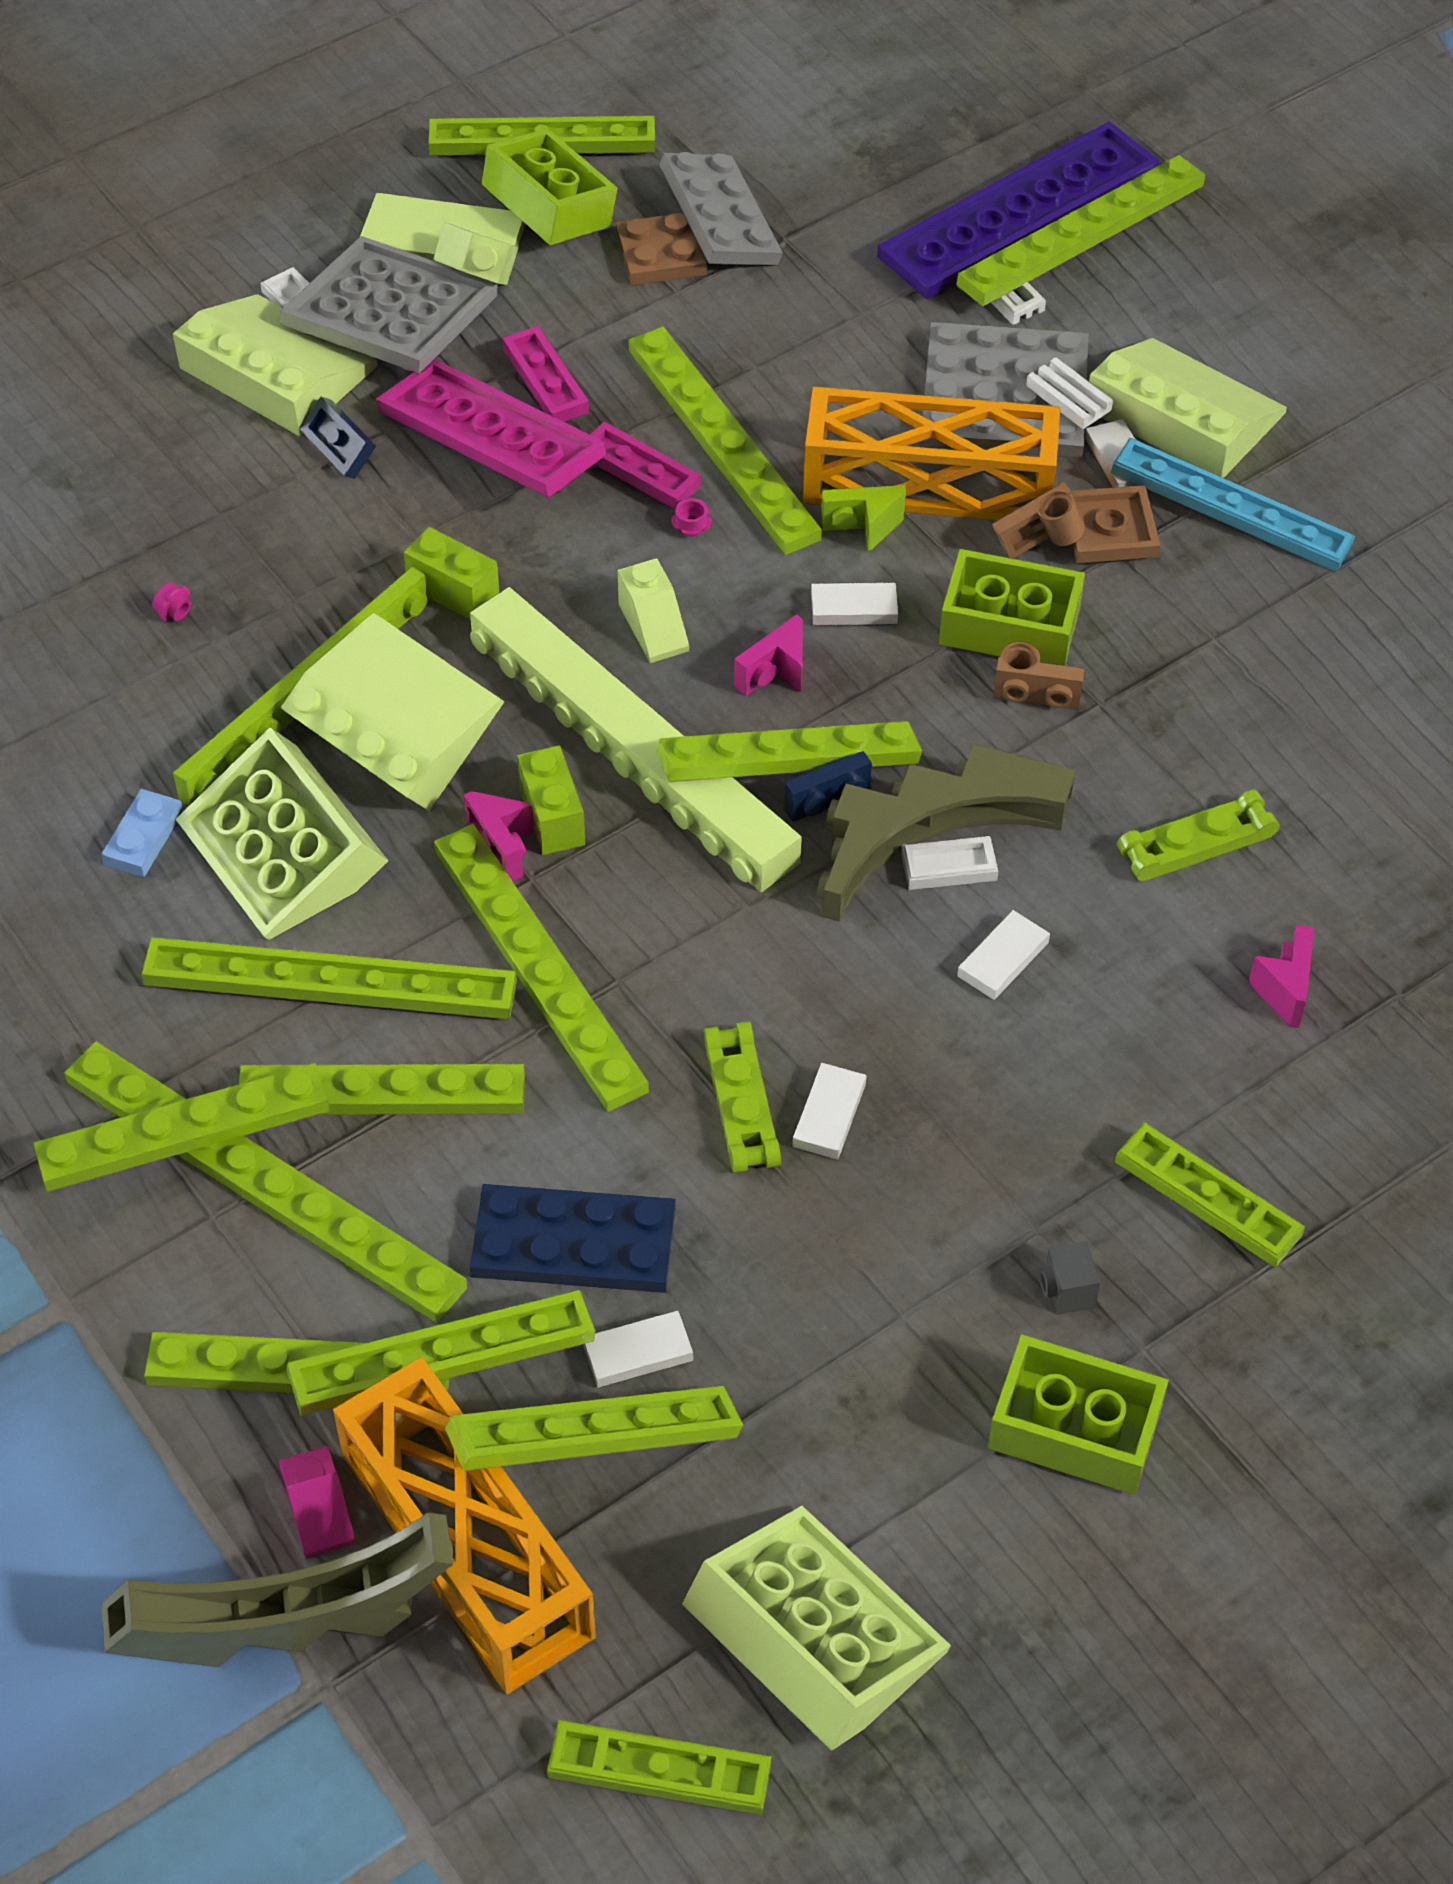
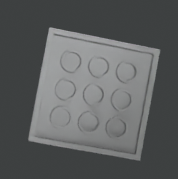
[280,236,497,373]
[920,322,1089,458]

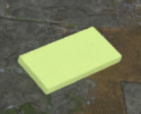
[360,193,525,265]

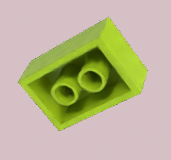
[481,128,618,245]
[939,549,1085,666]
[988,1334,1169,1495]

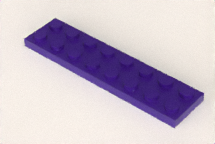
[877,121,1160,299]

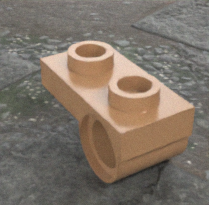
[992,482,1085,559]
[993,642,1085,710]

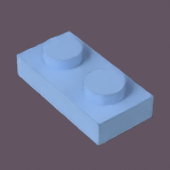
[101,789,183,878]

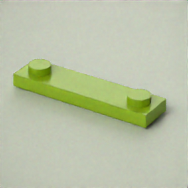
[1115,1122,1305,1268]
[547,1720,772,1816]

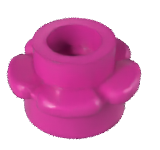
[671,498,712,537]
[152,582,192,623]

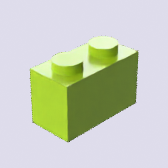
[404,527,500,620]
[517,745,585,855]

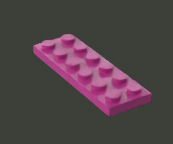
[376,359,606,498]

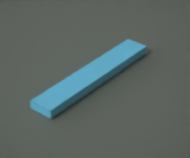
[1111,438,1355,573]

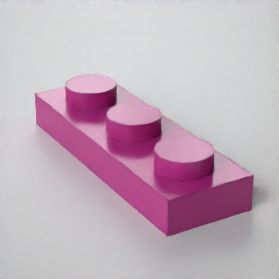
[502,326,589,422]
[590,422,701,509]

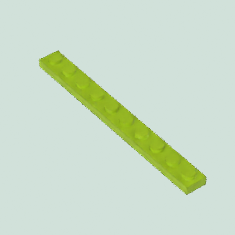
[64,1041,467,1323]

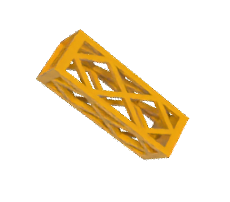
[803,387,1060,520]
[333,1357,596,1695]

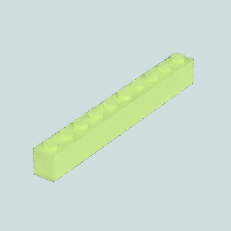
[470,587,802,893]

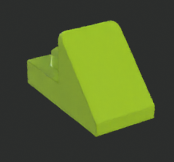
[821,485,906,551]

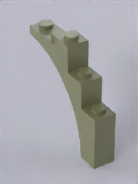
[817,744,1076,922]
[101,1512,453,1667]

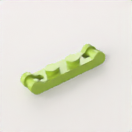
[1116,790,1280,881]
[703,1021,781,1173]

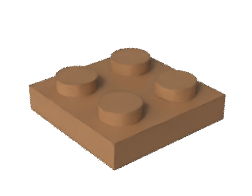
[616,213,707,286]
[1072,485,1160,563]

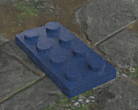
[470,1184,676,1293]

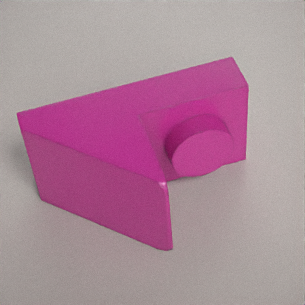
[734,615,803,696]
[464,791,534,881]
[1249,924,1315,1028]
[279,1446,356,1559]

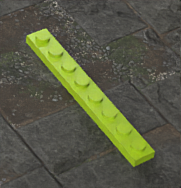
[957,155,1206,306]
[628,326,822,555]
[173,567,428,806]
[434,824,649,1112]
[141,937,517,1020]

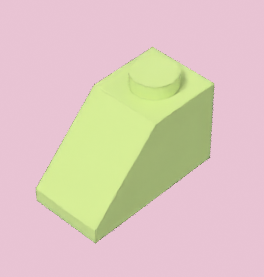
[433,222,519,285]
[618,558,689,663]

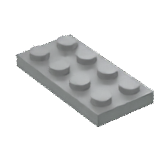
[660,152,783,265]

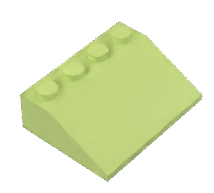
[173,294,378,437]
[1089,338,1287,478]
[281,613,504,811]
[175,727,388,940]
[682,1506,951,1751]

